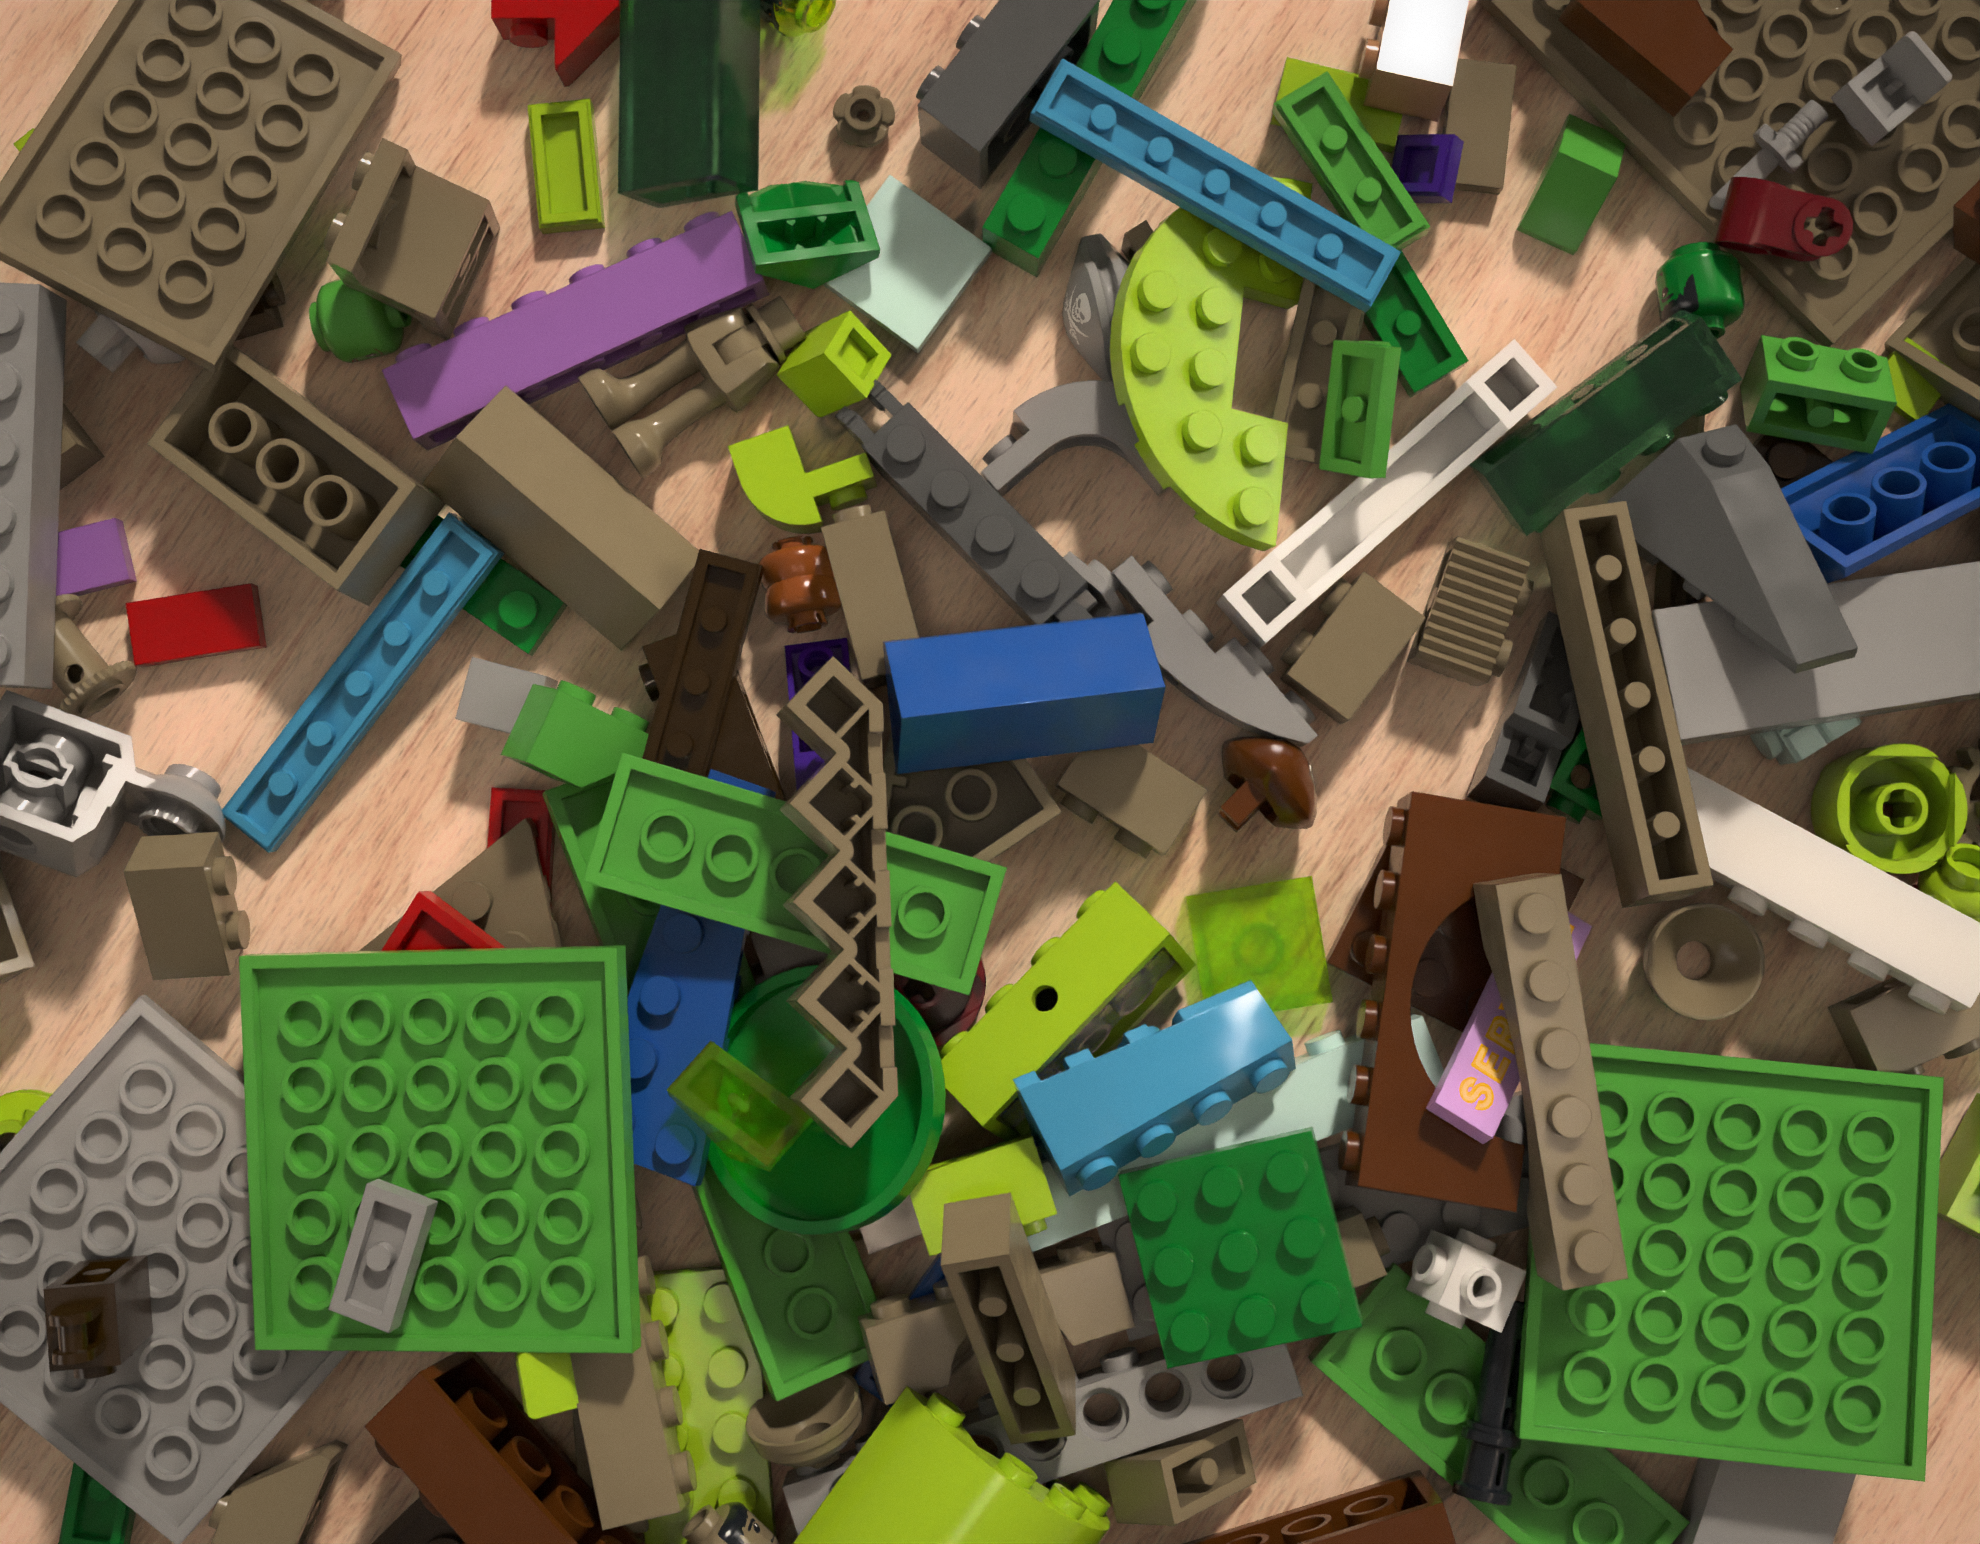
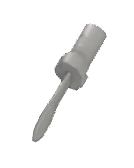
[1709,100,1828,210]

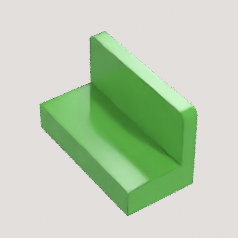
[1319,340,1401,479]

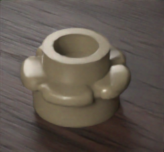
[833,85,895,147]

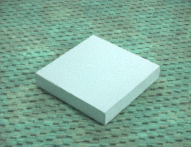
[823,175,992,353]

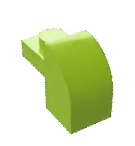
[728,425,877,534]

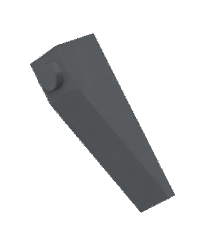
[1608,424,1858,674]

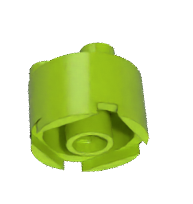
[1811,743,1968,874]

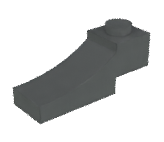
[1467,611,1580,812]

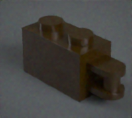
[43,1255,153,1379]

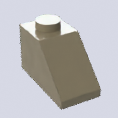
[1104,1419,1256,1526]
[209,1440,348,1544]

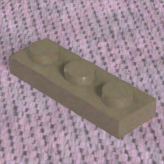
[1272,278,1365,464]

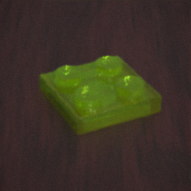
[1184,876,1333,1012]

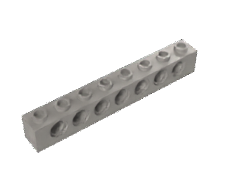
[782,1343,1303,1536]

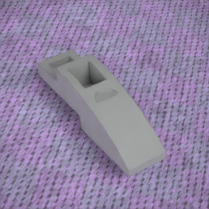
[1112,555,1318,747]

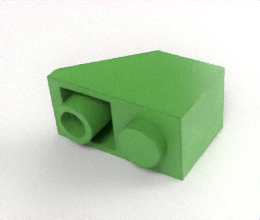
[501,680,649,788]

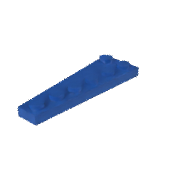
[627,769,776,1186]

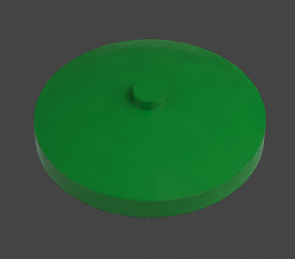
[708,965,946,1235]

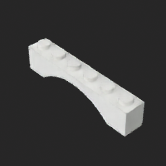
[1216,339,1557,649]

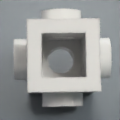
[1406,1228,1527,1333]

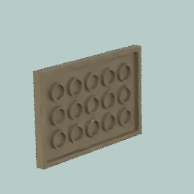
[0,0,402,373]

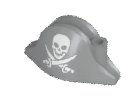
[1062,233,1130,381]

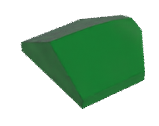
[735,180,880,289]

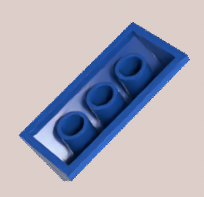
[1781,403,1980,584]
[883,613,1166,774]

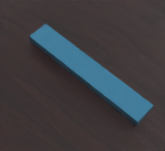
[1029,58,1401,313]
[222,512,505,853]

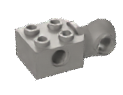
[0,690,226,877]

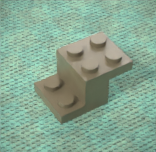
[324,138,500,340]

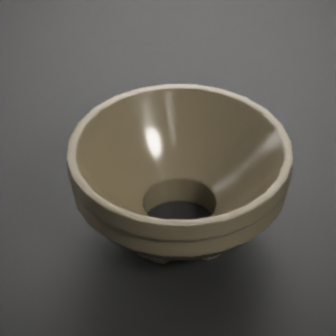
[1643,903,1765,1021]
[746,1372,864,1469]

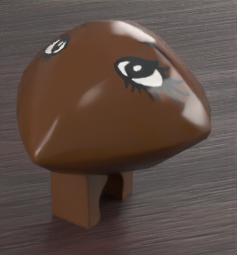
[1218,736,1317,833]

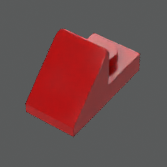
[491,0,628,87]

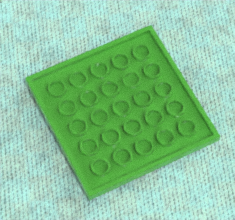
[239,945,641,1353]
[1515,1043,1944,1482]

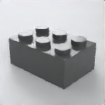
[916,0,1100,189]

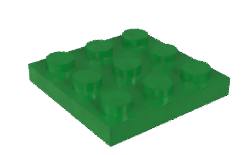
[1118,1127,1363,1369]

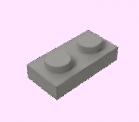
[328,1179,438,1333]

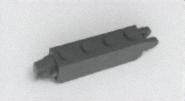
[835,379,1097,625]

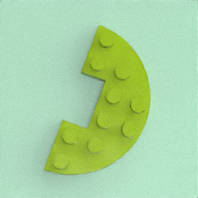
[1110,177,1313,551]

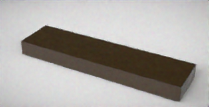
[642,549,764,778]

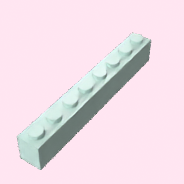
[1027,1014,1444,1252]

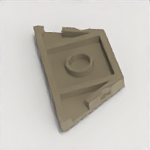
[359,818,562,951]

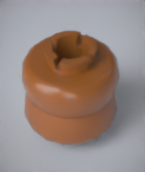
[759,536,842,633]

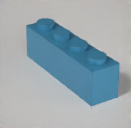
[1013,980,1296,1197]

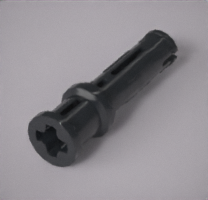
[1452,1301,1524,1506]

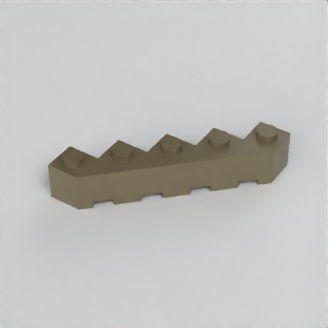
[776,656,898,1148]

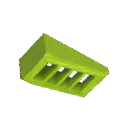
[515,1352,579,1419]

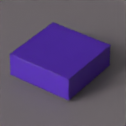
[1391,134,1464,203]

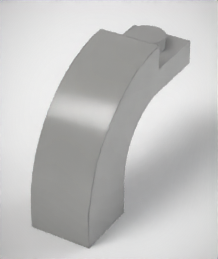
[981,380,1165,497]

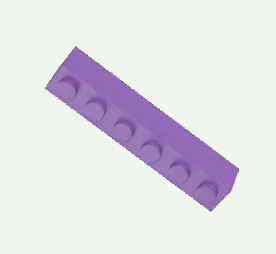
[382,211,769,450]

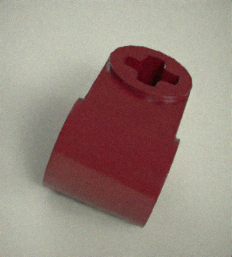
[1714,177,1853,262]

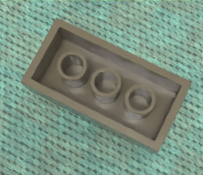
[147,345,446,606]

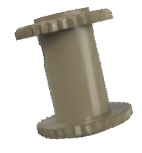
[53,594,137,719]

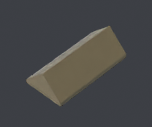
[422,385,699,650]

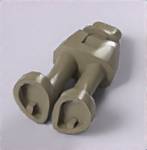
[578,296,807,479]

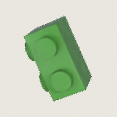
[1740,335,1897,454]

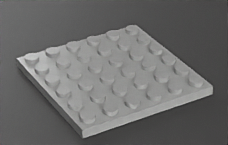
[0,995,349,1544]

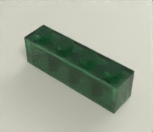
[1470,310,1742,536]

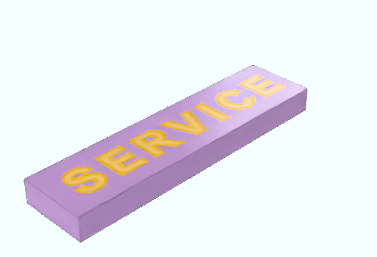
[1426,912,1592,1144]

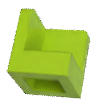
[776,310,892,417]

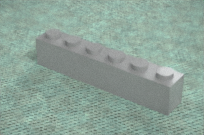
[0,283,67,689]

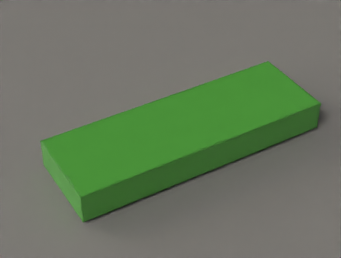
[1272,71,1430,251]

